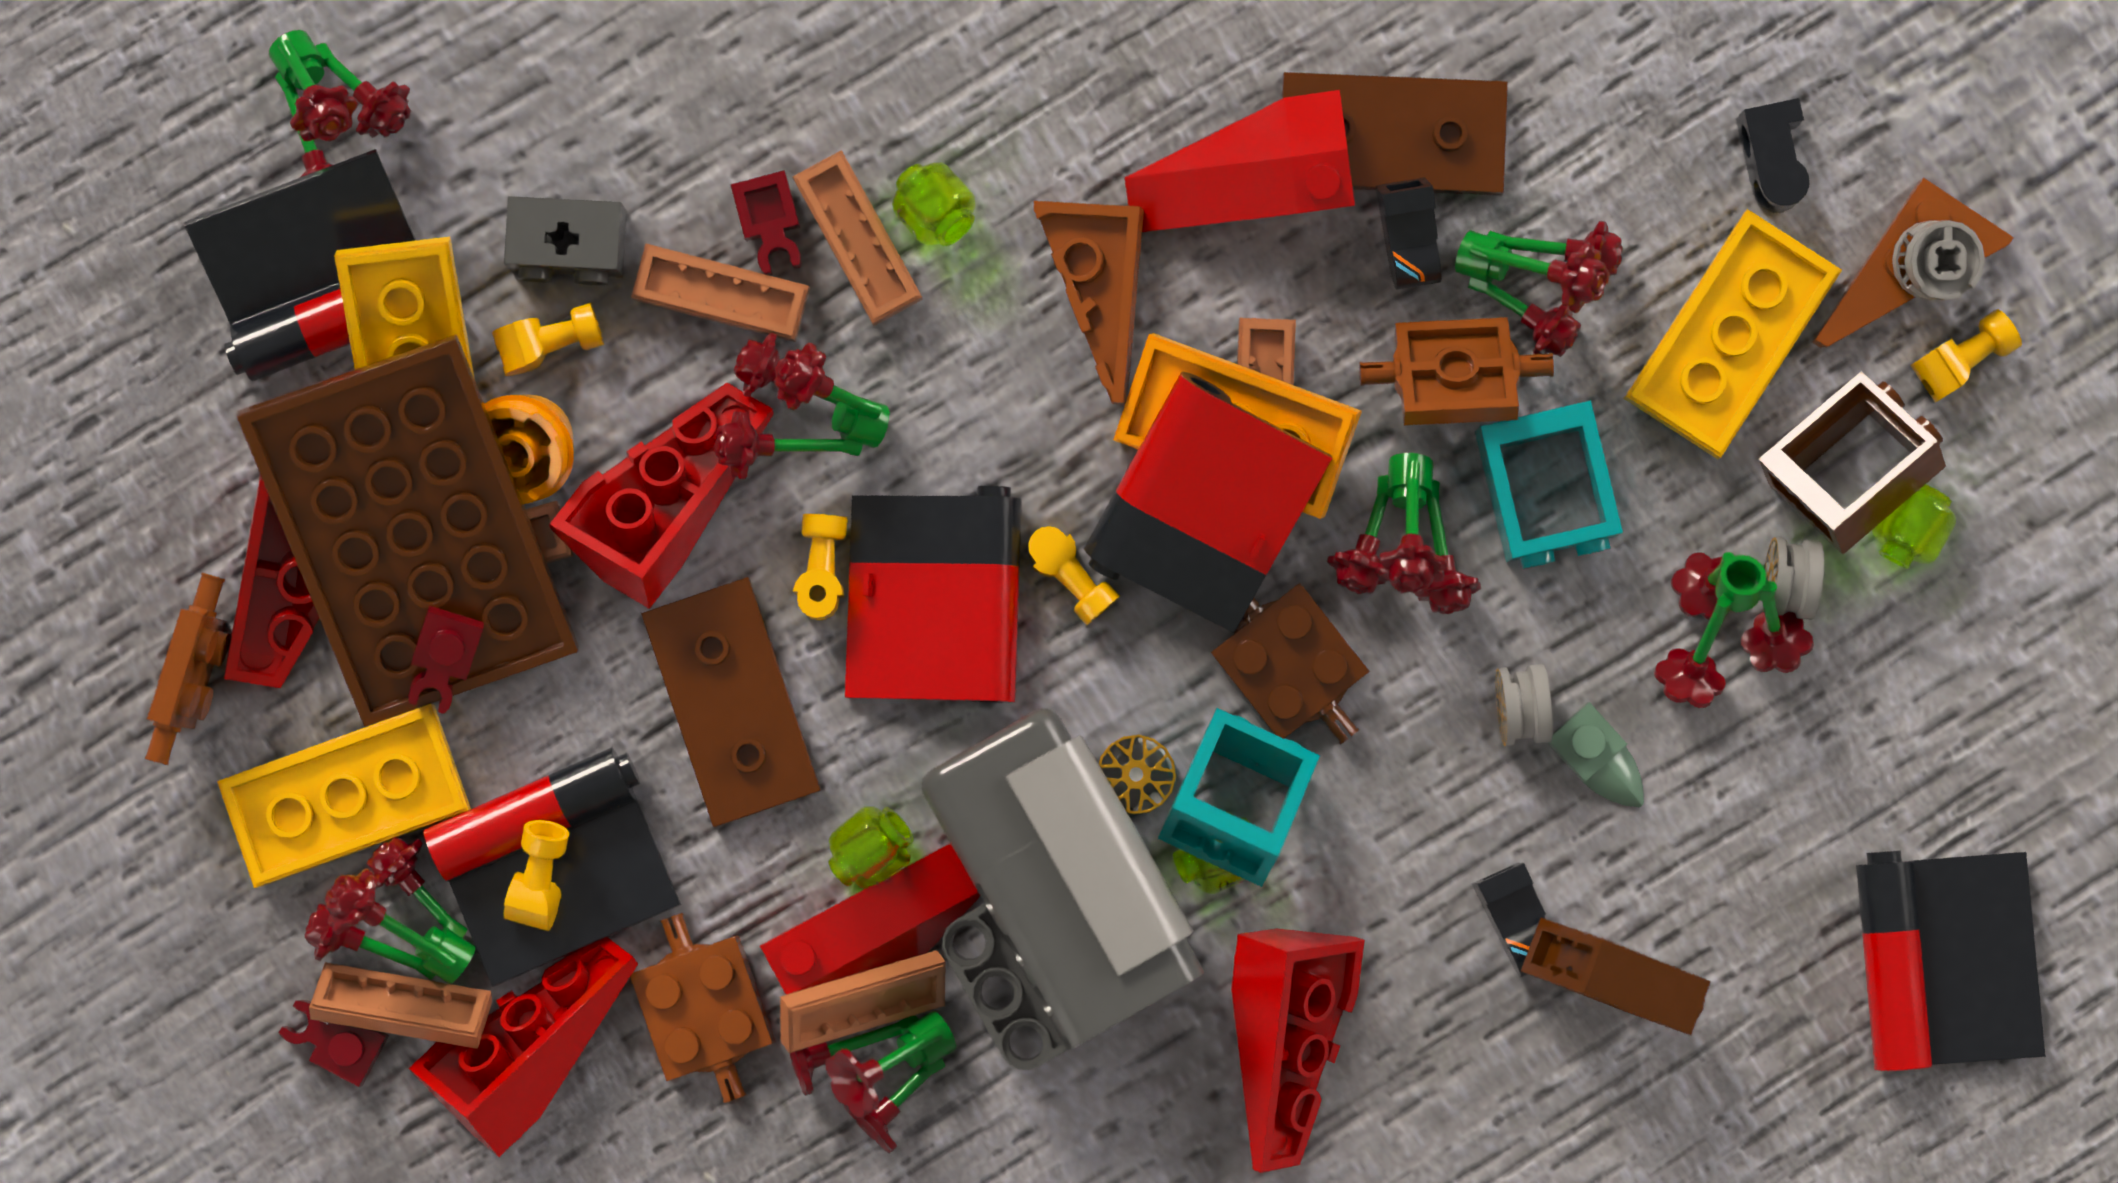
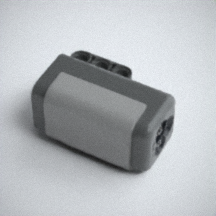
[921,708,1205,1070]

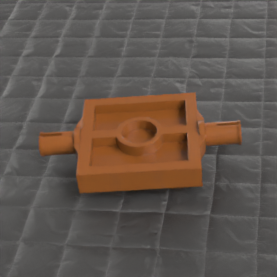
[1359,317,1554,426]
[144,573,230,765]
[630,913,776,1103]

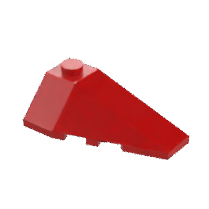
[1124,89,1355,232]
[549,383,774,609]
[224,475,319,688]
[760,843,981,995]
[1231,928,1365,1173]
[408,937,638,1157]

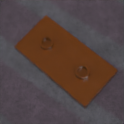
[1282,72,1508,196]
[641,577,822,827]

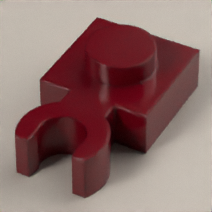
[730,170,802,276]
[408,606,484,714]
[278,1000,389,1087]

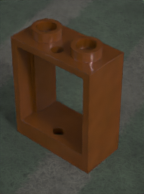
[1758,371,1946,555]
[1521,918,1711,1036]

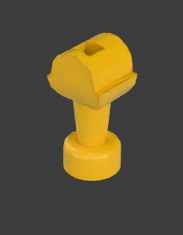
[492,302,604,376]
[1910,309,2022,403]
[793,514,848,621]
[1028,526,1120,626]
[503,820,569,931]

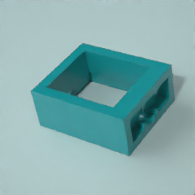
[1475,400,1623,569]
[1157,708,1320,887]

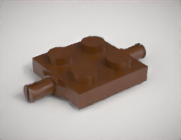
[1211,583,1370,745]

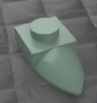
[1547,702,1644,808]

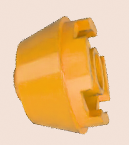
[484,395,574,504]

